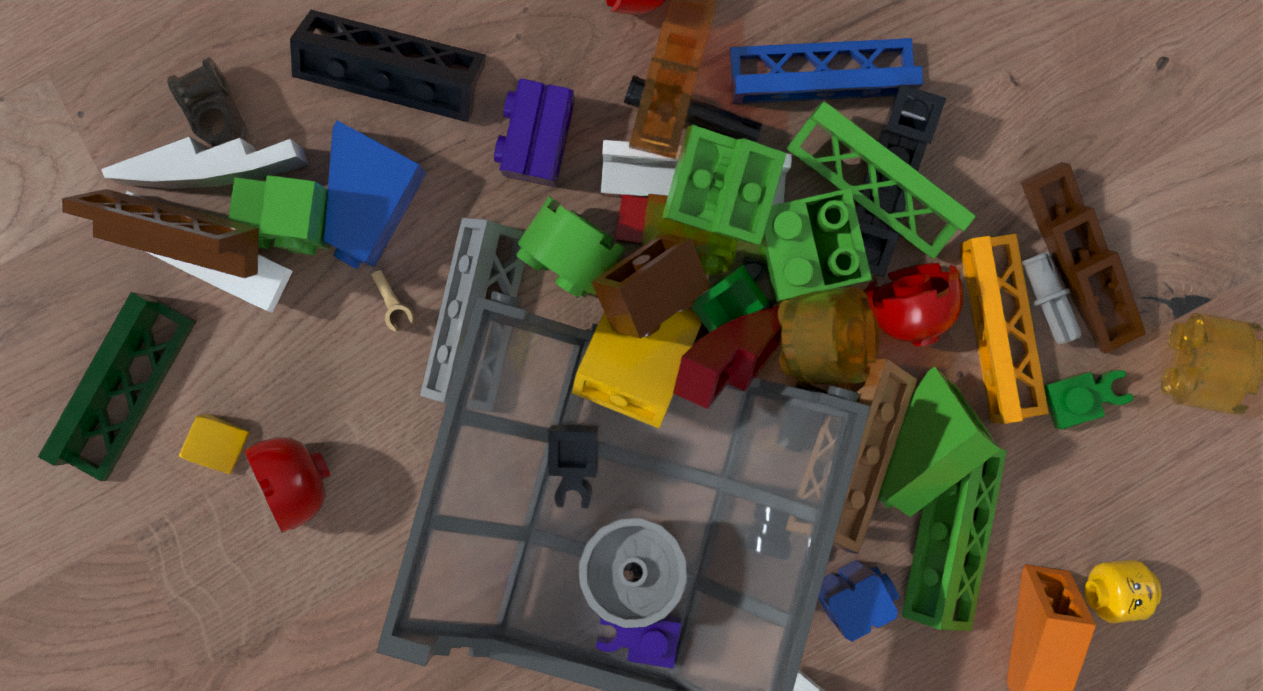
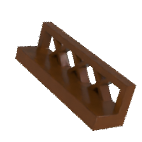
[62,189,259,278]

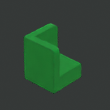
[691,265,769,333]

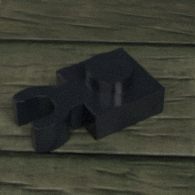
[548,425,598,509]

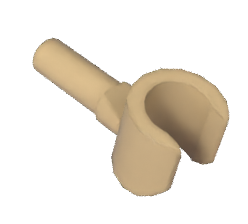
[371,270,415,332]

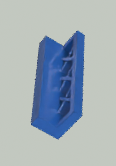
[729,38,923,104]

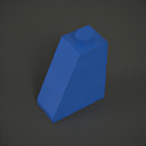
[324,120,427,269]

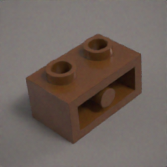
[592,233,710,339]

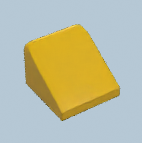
[179,414,250,474]

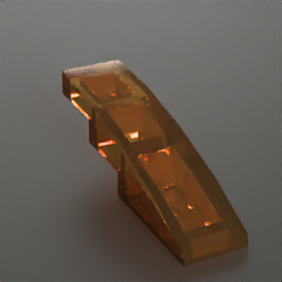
[629,0,717,159]

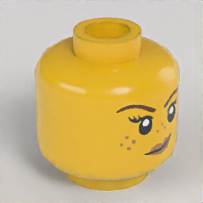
[1084,559,1162,623]

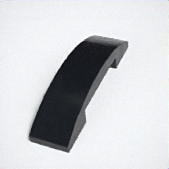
[855,84,946,277]

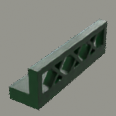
[38,292,197,482]

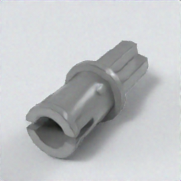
[1022,251,1082,344]

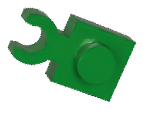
[1044,370,1134,429]

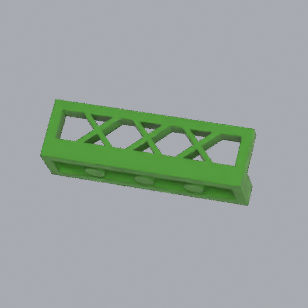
[786,101,976,259]
[901,449,1007,631]

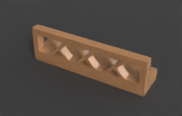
[787,359,917,554]

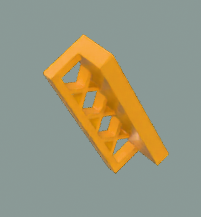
[959,233,1049,424]

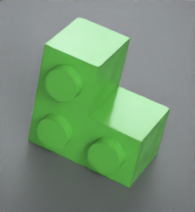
[228,175,332,256]

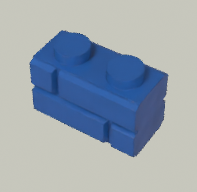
[818,560,900,642]

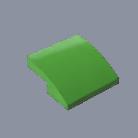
[662,125,787,245]

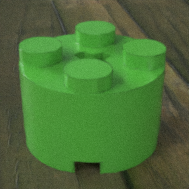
[516,196,627,298]

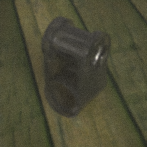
[167,57,247,147]

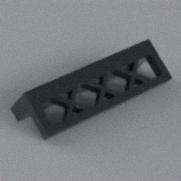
[290,10,486,122]

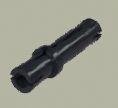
[624,75,762,142]

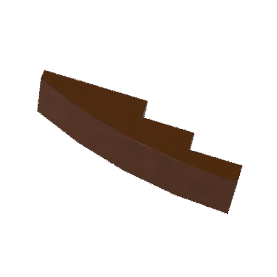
[1021,162,1146,354]

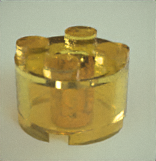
[778,287,879,385]
[1161,313,1263,415]

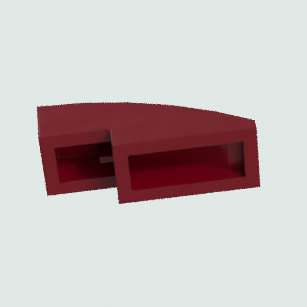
[673,305,792,410]

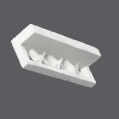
[601,140,792,205]

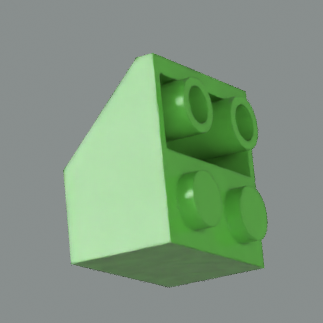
[760,188,872,304]

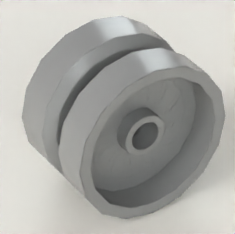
[579,518,687,628]

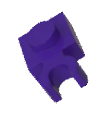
[596,616,681,669]

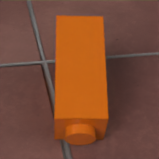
[1007,564,1096,691]

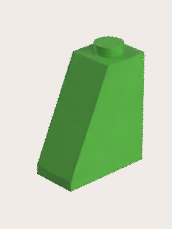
[878,366,1001,517]

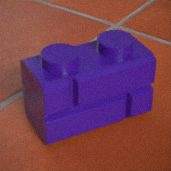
[494,79,575,187]

